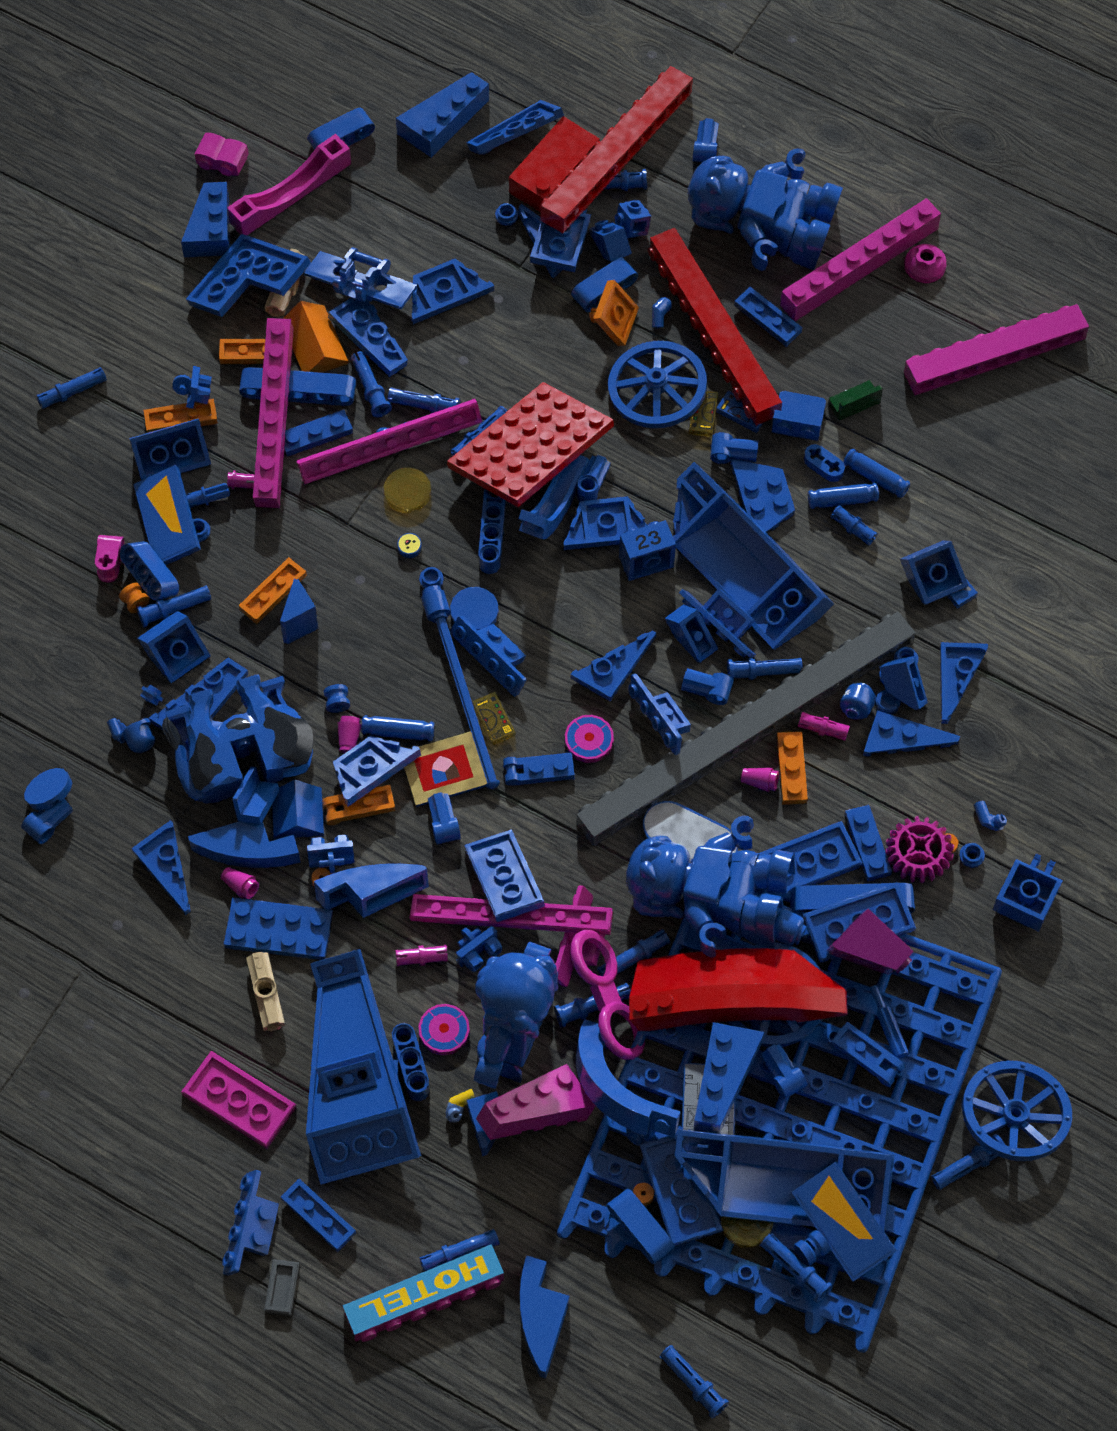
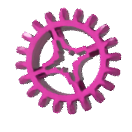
[885,816,954,883]

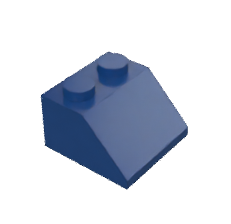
[900,541,968,605]
[138,611,211,683]

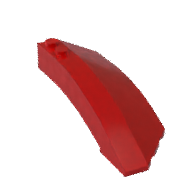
[629,948,847,1031]

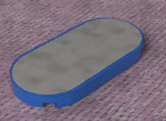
[643,801,738,863]

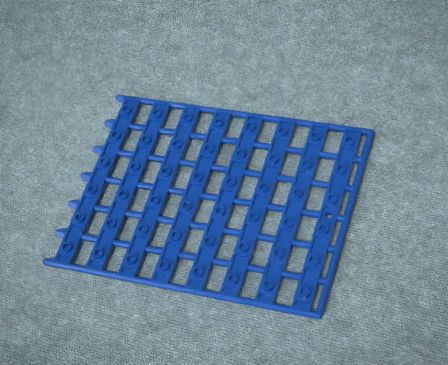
[557,889,1002,1353]

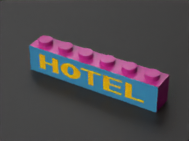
[343,1244,504,1342]

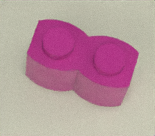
[195,133,249,176]

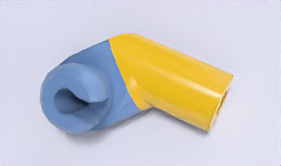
[445,1089,475,1122]

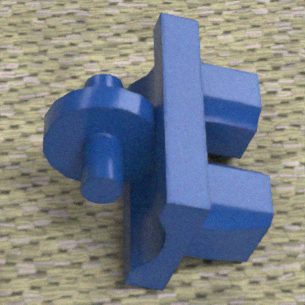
[172,366,212,408]
[307,835,355,874]
[456,926,502,972]

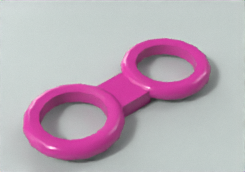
[570,930,645,1060]

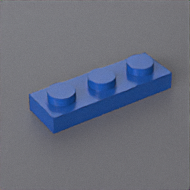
[734,287,802,347]
[284,410,353,457]
[845,805,892,881]
[281,1179,356,1252]

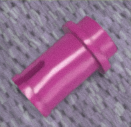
[227,470,255,489]

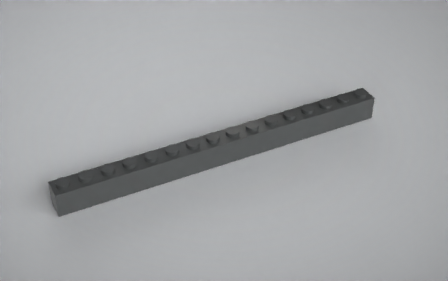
[576,611,916,847]

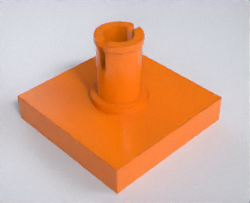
[589,280,639,346]

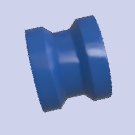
[323,684,350,713]

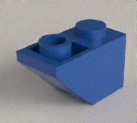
[589,220,632,262]

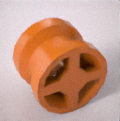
[119,583,150,613]

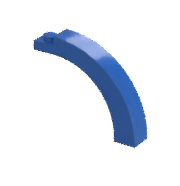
[518,455,590,540]
[576,1019,680,1137]

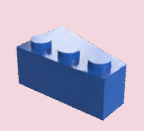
[181,182,230,257]

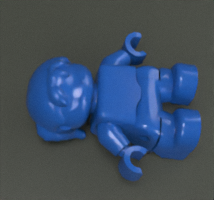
[688,148,843,271]
[626,816,796,957]
[473,942,559,1089]

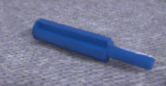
[870,985,910,1059]

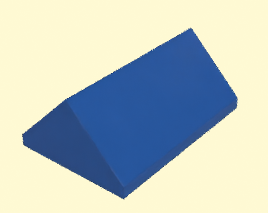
[129,419,211,481]

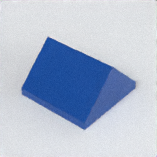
[280,579,318,644]
[272,780,324,839]

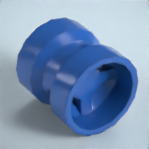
[794,1230,831,1267]

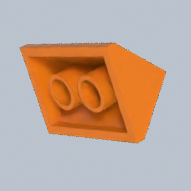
[283,301,349,373]

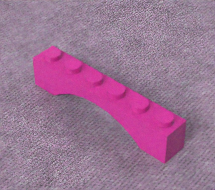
[227,134,351,235]

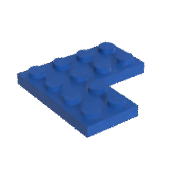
[186,234,311,317]

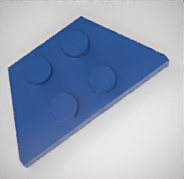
[412,259,494,324]
[731,459,795,533]
[563,496,647,550]
[333,736,421,807]

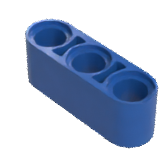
[307,108,375,150]
[571,257,638,312]
[120,541,179,600]
[392,1023,430,1101]
[606,1188,675,1264]

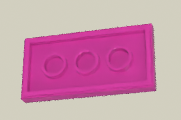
[181,1051,297,1149]

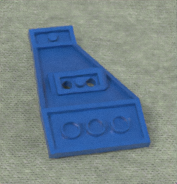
[306,949,421,1184]

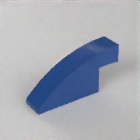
[188,822,300,868]
[314,863,429,918]
[520,1256,570,1379]

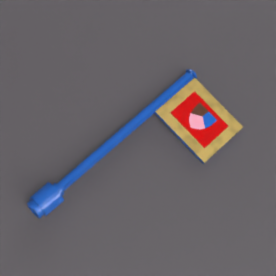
[404,585,500,807]

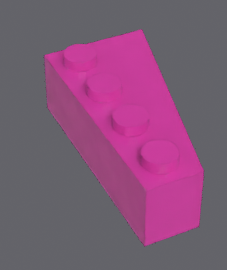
[476,1064,596,1140]

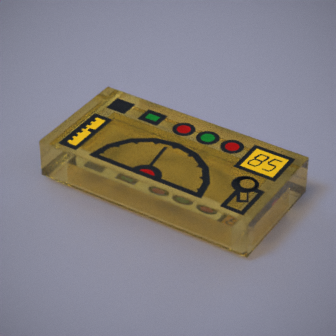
[689,390,718,437]
[473,692,516,745]

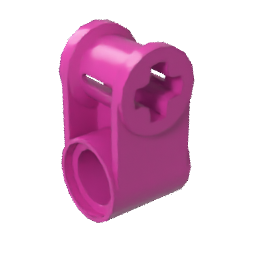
[95,535,124,583]

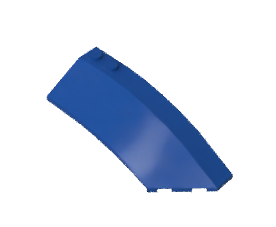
[673,462,834,650]
[675,1129,895,1231]

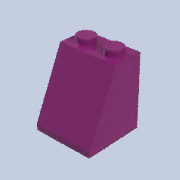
[826,909,914,975]

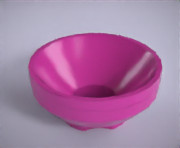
[904,244,947,283]

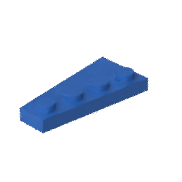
[466,100,564,154]
[328,298,408,377]
[149,658,248,730]

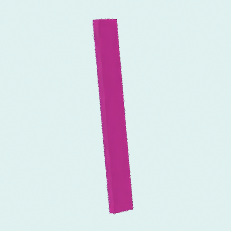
[297,399,482,485]
[410,894,614,935]

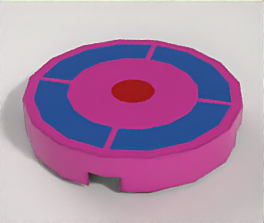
[565,715,614,763]
[418,1004,470,1055]

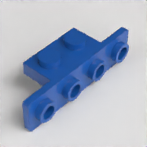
[679,588,756,658]
[450,615,526,697]
[628,674,691,755]
[223,1170,279,1276]

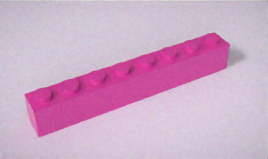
[780,198,941,321]
[904,304,1089,395]
[253,318,293,508]

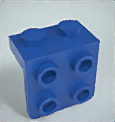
[772,391,826,441]

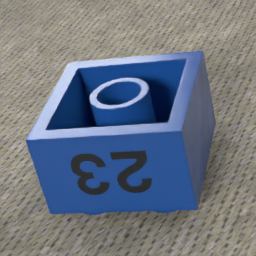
[619,520,676,581]

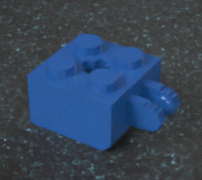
[993,853,1063,932]

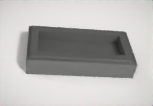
[264,1259,300,1317]

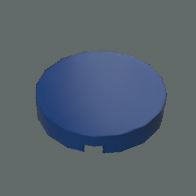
[450,587,499,630]
[24,768,72,810]

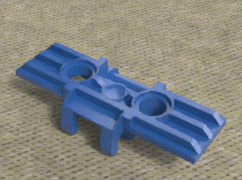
[304,247,417,309]

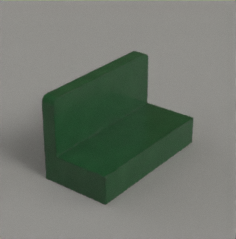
[828,380,883,421]

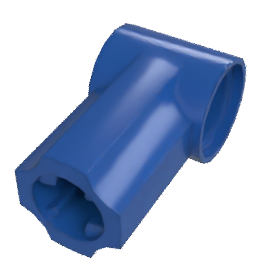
[692,118,719,162]
[710,432,758,464]
[576,455,611,502]
[681,668,734,705]
[428,792,461,845]
[21,799,73,844]
[761,1044,808,1099]

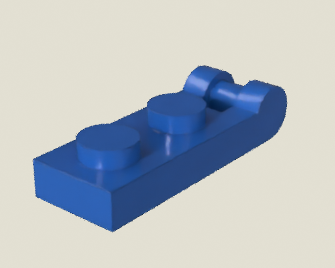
[503,753,575,785]
[831,1022,905,1087]

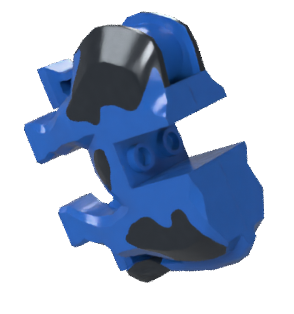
[162,675,313,803]

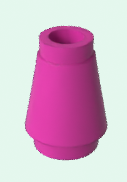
[338,716,361,753]
[741,768,779,792]
[221,867,259,899]

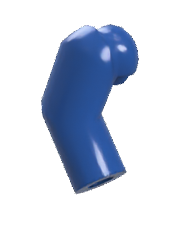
[652,297,672,328]
[973,801,1007,831]

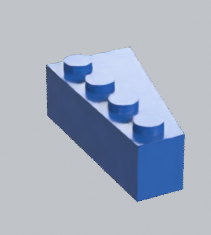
[396,72,489,158]
[693,1023,765,1133]

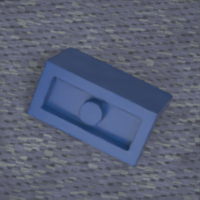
[233,767,280,824]

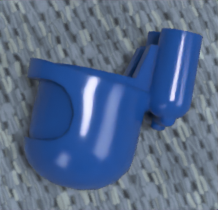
[107,718,155,753]

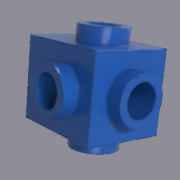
[615,200,651,238]

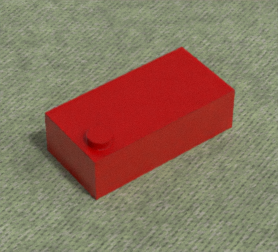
[509,116,600,212]

